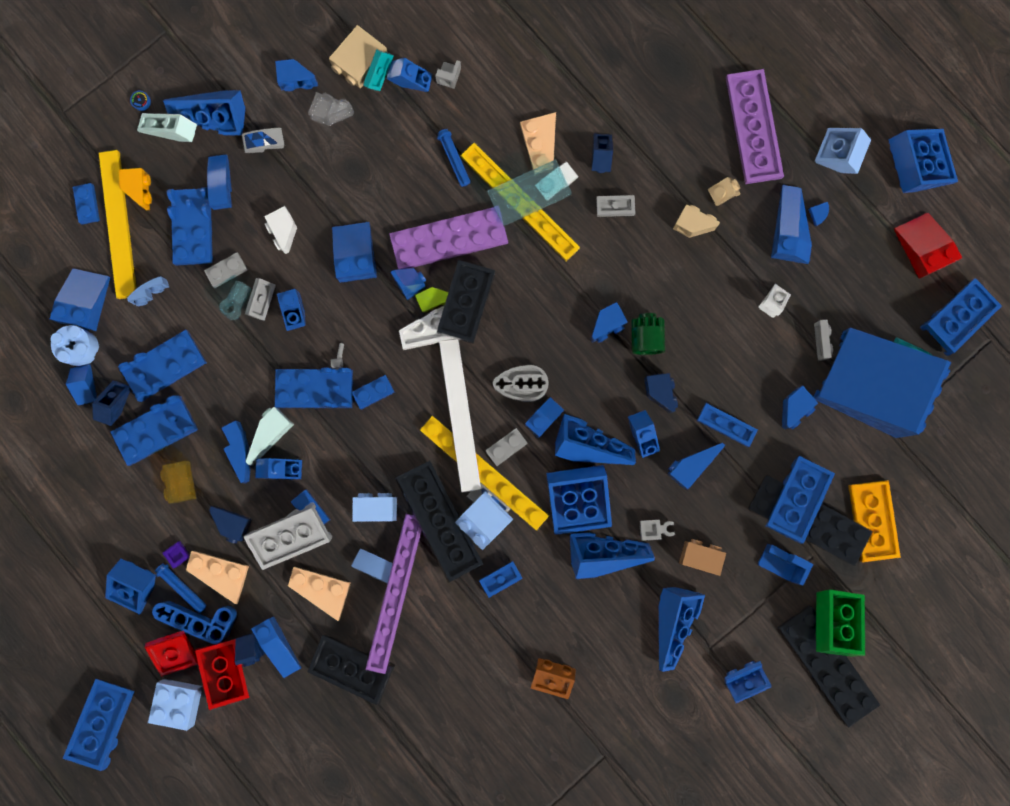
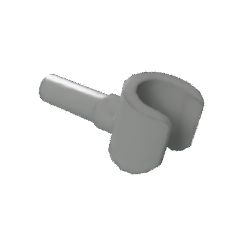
[331,343,344,370]

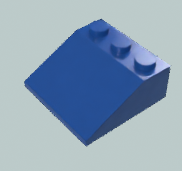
[889,129,958,193]
[546,465,612,535]

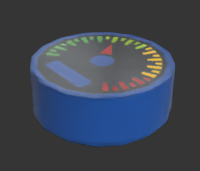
[130,91,151,111]

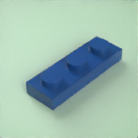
[696,403,758,447]

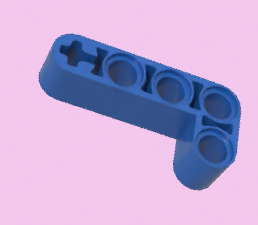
[152,601,237,644]

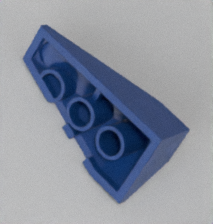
[163,90,245,135]
[771,185,812,264]
[555,414,636,465]
[570,533,655,579]
[659,587,705,672]

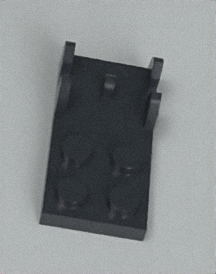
[437,260,495,344]
[307,635,395,705]

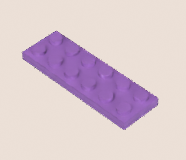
[726,69,784,184]
[390,206,508,269]

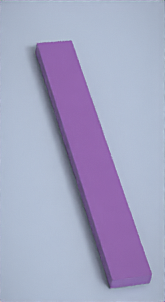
[366,514,421,674]

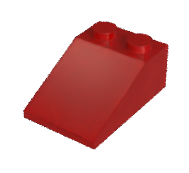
[894,213,962,279]

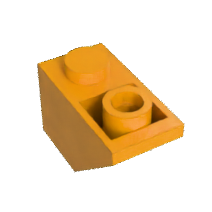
[119,168,152,210]

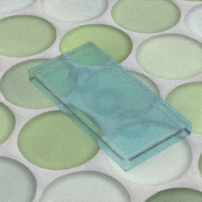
[487,159,572,226]

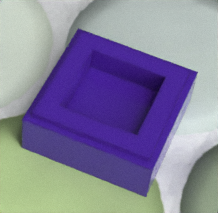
[163,541,190,569]

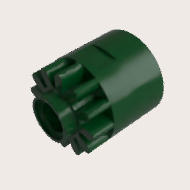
[631,313,665,355]

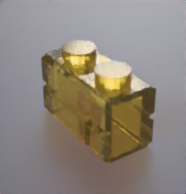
[160,461,196,504]

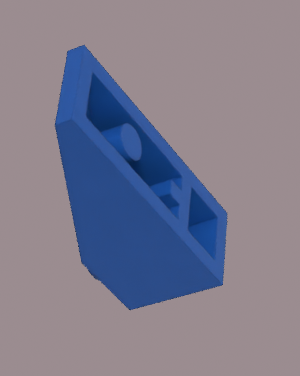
[391,268,426,300]
[667,443,725,490]
[252,616,301,678]

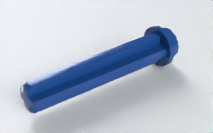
[437,129,470,187]
[155,563,206,613]

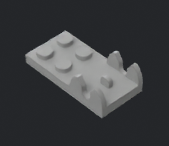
[244,502,332,570]

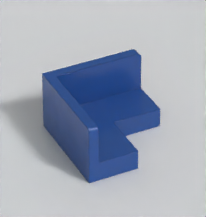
[758,544,813,586]

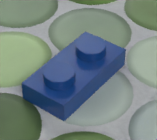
[73,183,100,224]
[352,375,395,410]
[291,490,331,525]
[479,561,523,598]

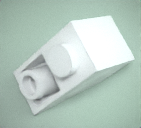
[264,206,297,254]

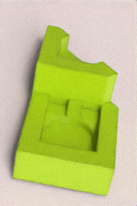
[415,287,448,313]

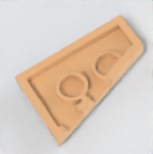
[520,112,556,176]
[186,551,249,604]
[288,567,350,621]

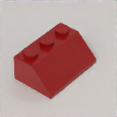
[195,639,249,710]

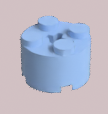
[51,325,99,366]

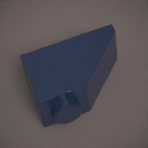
[592,133,613,173]
[92,380,131,426]
[209,506,252,544]

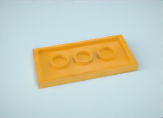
[848,480,901,562]

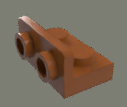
[531,658,576,699]

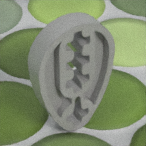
[493,365,548,402]

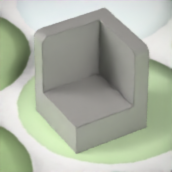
[436,60,461,89]

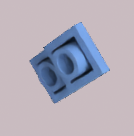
[127,276,169,306]
[352,549,393,584]

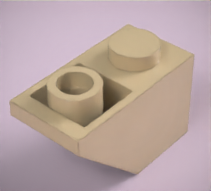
[673,204,720,238]

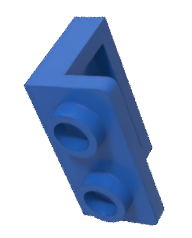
[724,661,772,704]

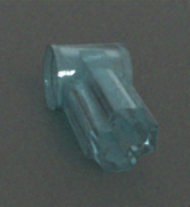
[219,281,252,320]

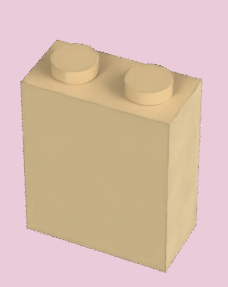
[329,25,387,88]

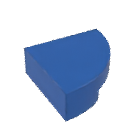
[808,202,829,227]

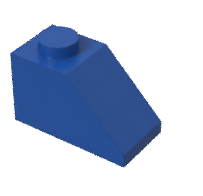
[525,397,564,438]

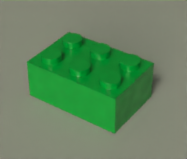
[816,590,865,657]

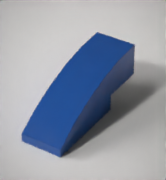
[207,155,232,210]
[222,421,250,483]

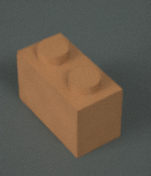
[679,539,726,576]

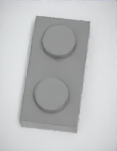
[596,195,635,217]
[204,252,248,288]
[245,278,276,321]
[814,320,833,361]
[486,428,528,466]

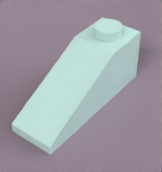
[137,113,197,142]
[246,407,294,465]

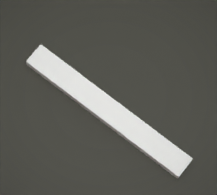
[439,339,481,493]

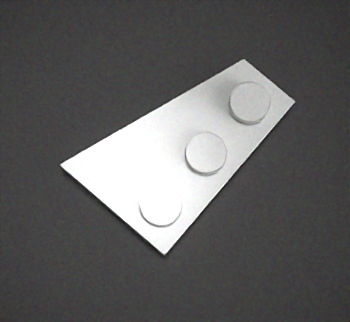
[399,305,455,350]

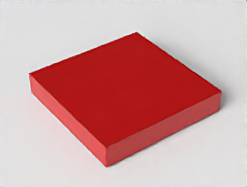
[145,630,198,676]

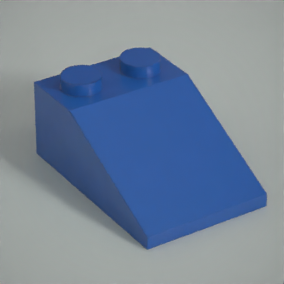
[332,222,377,283]
[50,268,110,331]

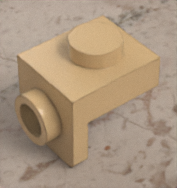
[708,177,740,206]

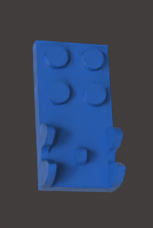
[167,187,213,265]
[920,278,1002,356]
[118,330,207,402]
[275,368,353,408]
[111,396,198,466]
[766,456,835,544]
[63,679,135,771]

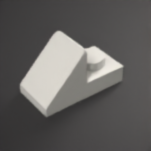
[759,284,791,318]

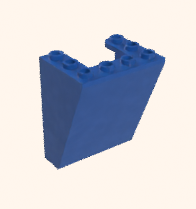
[813,328,951,438]

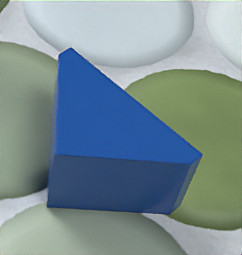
[66,364,97,405]

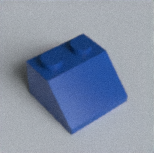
[105,559,156,614]

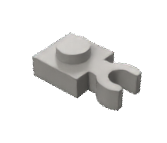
[640,520,675,540]

